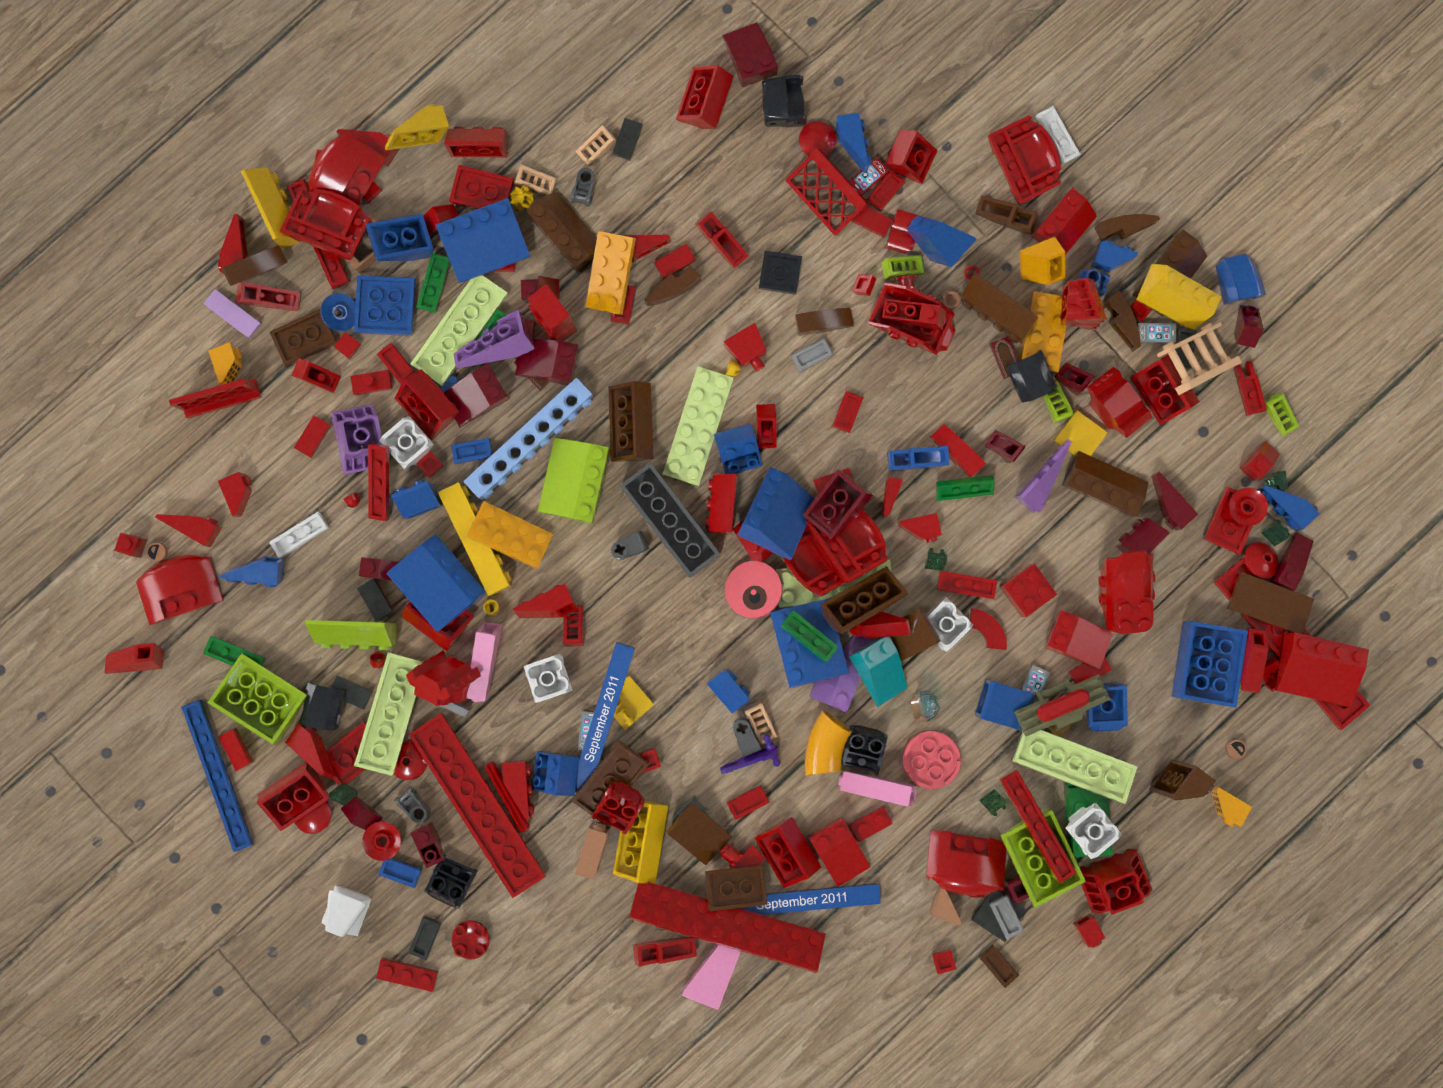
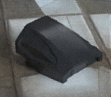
[1005,349,1058,403]
[299,682,346,730]
[841,725,888,775]
[424,854,478,909]

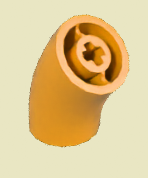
[805,710,852,776]

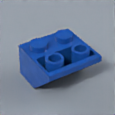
[714,423,762,474]
[391,480,442,520]
[707,669,750,713]
[533,751,579,796]

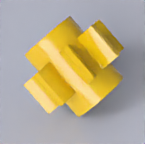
[510,186,534,211]

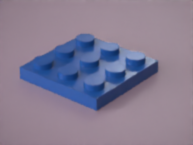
[354,275,416,336]

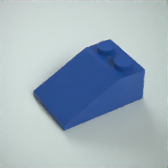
[366,214,433,261]

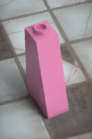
[467,621,503,702]
[838,771,918,807]
[682,944,741,1010]

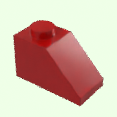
[291,358,341,393]
[756,404,777,449]
[1239,441,1280,481]
[218,472,252,517]
[897,513,942,543]

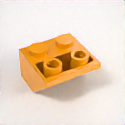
[1019,237,1065,285]

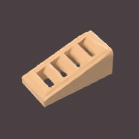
[575,125,617,166]
[513,164,557,196]
[743,700,777,745]

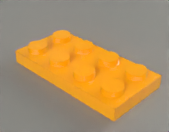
[585,231,636,315]
[1021,291,1066,373]
[467,501,553,569]

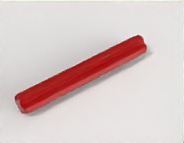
[485,762,530,832]

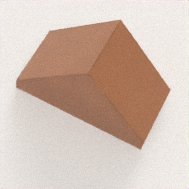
[930,887,962,925]

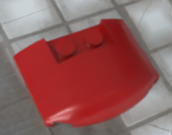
[988,115,1061,205]
[308,132,387,206]
[280,189,371,260]
[806,510,888,584]
[783,526,846,597]
[136,555,224,625]
[926,830,1007,896]

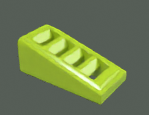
[882,255,925,280]
[1043,381,1074,423]
[1264,393,1299,436]

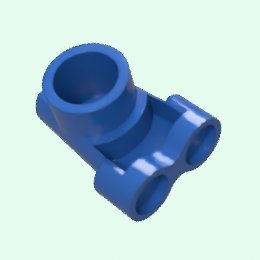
[1078,269,1110,296]

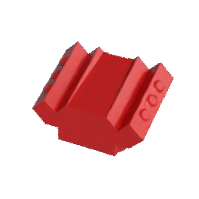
[1060,278,1107,330]
[1087,367,1153,438]
[406,650,481,706]
[1080,849,1152,915]

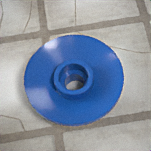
[320,293,356,331]

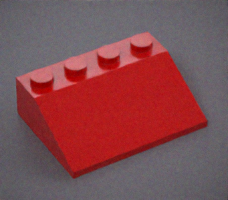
[1275,632,1369,707]

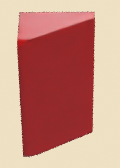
[219,728,254,771]

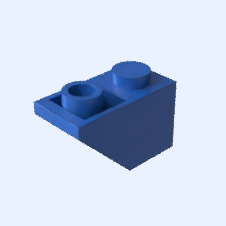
[1090,240,1138,273]

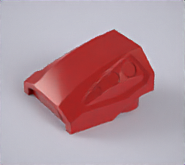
[591,782,645,835]

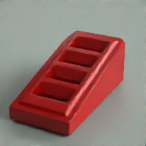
[881,477,903,517]
[563,606,584,647]

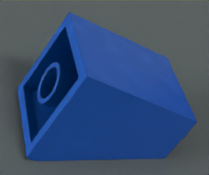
[906,216,977,267]
[974,679,1034,731]

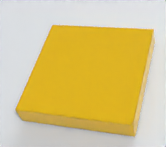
[1054,410,1108,457]

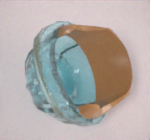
[911,690,940,723]

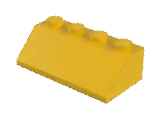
[241,167,299,249]
[1136,264,1222,330]
[613,800,668,883]

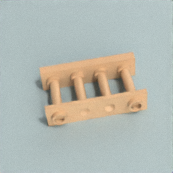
[1157,322,1242,395]

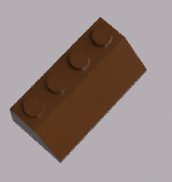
[526,192,597,273]
[1132,229,1207,317]
[961,272,1038,344]
[608,381,653,462]
[1062,451,1149,517]
[821,566,908,634]
[1150,759,1216,801]

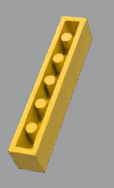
[438,482,512,596]

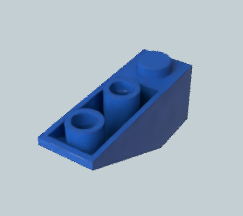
[836,113,871,173]
[1257,485,1320,531]
[219,556,284,587]

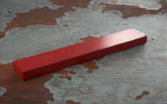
[287,179,350,290]
[999,769,1077,883]

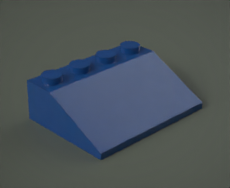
[436,198,531,284]
[738,466,815,560]
[387,534,486,632]
[770,598,849,688]
[1172,621,1248,708]

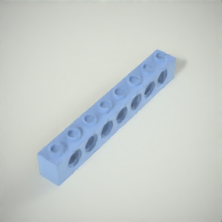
[463,378,593,500]

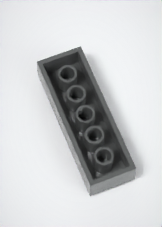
[619,462,721,578]

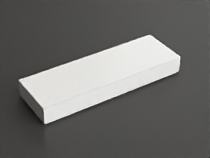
[1036,106,1081,165]
[269,512,329,558]

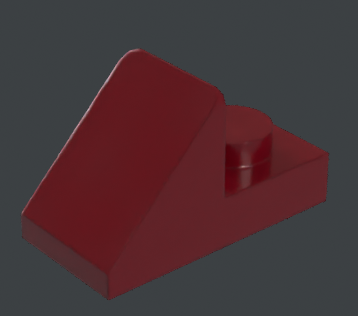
[521,276,560,300]
[984,430,1025,463]

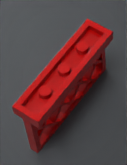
[785,147,870,236]
[169,379,262,419]

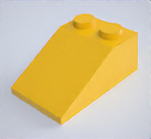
[385,104,449,150]

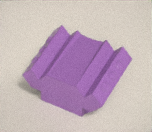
[332,404,383,475]

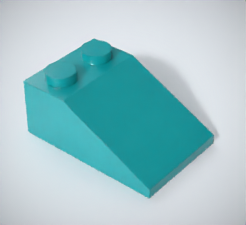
[849,636,907,707]

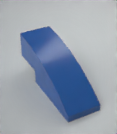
[887,446,949,472]

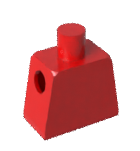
[723,323,766,372]

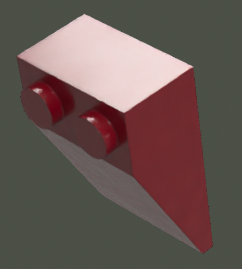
[722,22,778,88]
[515,339,578,386]
[444,363,509,428]
[803,470,873,539]

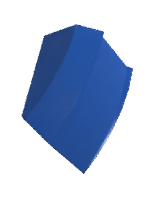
[1216,254,1266,305]
[1086,682,1128,732]

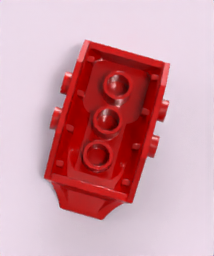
[867,283,956,355]
[1098,550,1155,634]

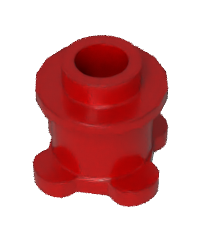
[894,275,917,287]
[719,843,744,868]

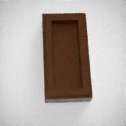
[979,944,1020,988]

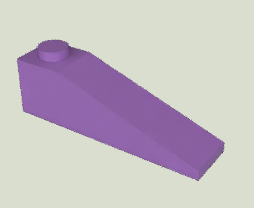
[454,309,534,368]
[1015,439,1071,513]
[809,636,874,712]

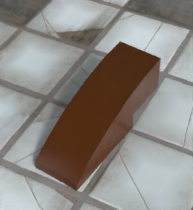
[975,195,1038,235]
[1095,214,1160,241]
[221,245,288,286]
[644,266,701,306]
[1103,290,1141,352]
[795,308,854,336]

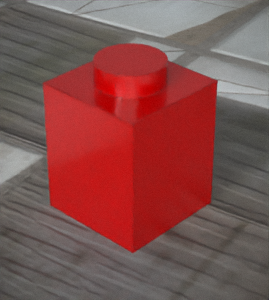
[114,532,147,558]
[1073,914,1105,948]

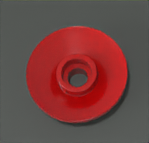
[1229,488,1268,526]
[1244,542,1279,579]
[394,741,427,780]
[362,821,402,861]

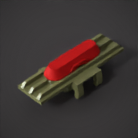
[1014,674,1110,737]

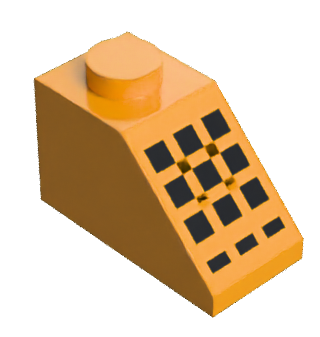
[209,342,243,385]
[1211,786,1252,828]

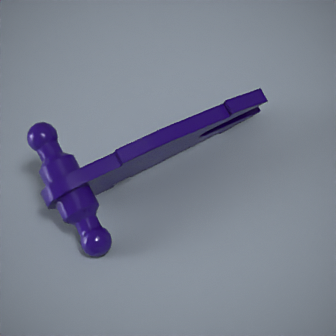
[720,734,781,774]

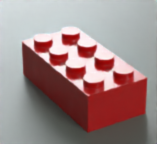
[527,284,577,342]

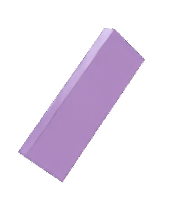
[204,289,262,339]

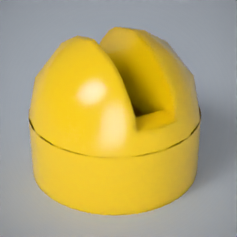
[725,360,741,377]
[483,599,499,616]

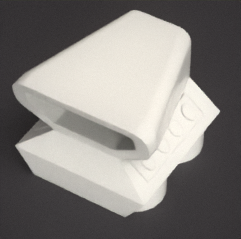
[380,416,434,470]
[926,597,973,652]
[524,654,573,703]
[1066,803,1121,859]
[321,886,371,937]

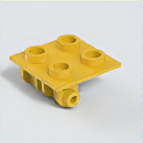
[614,676,654,730]

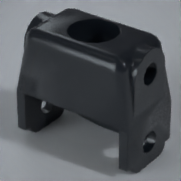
[762,75,807,127]

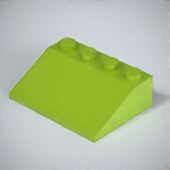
[538,438,610,524]
[305,620,397,650]
[207,653,307,746]
[1000,809,1086,908]

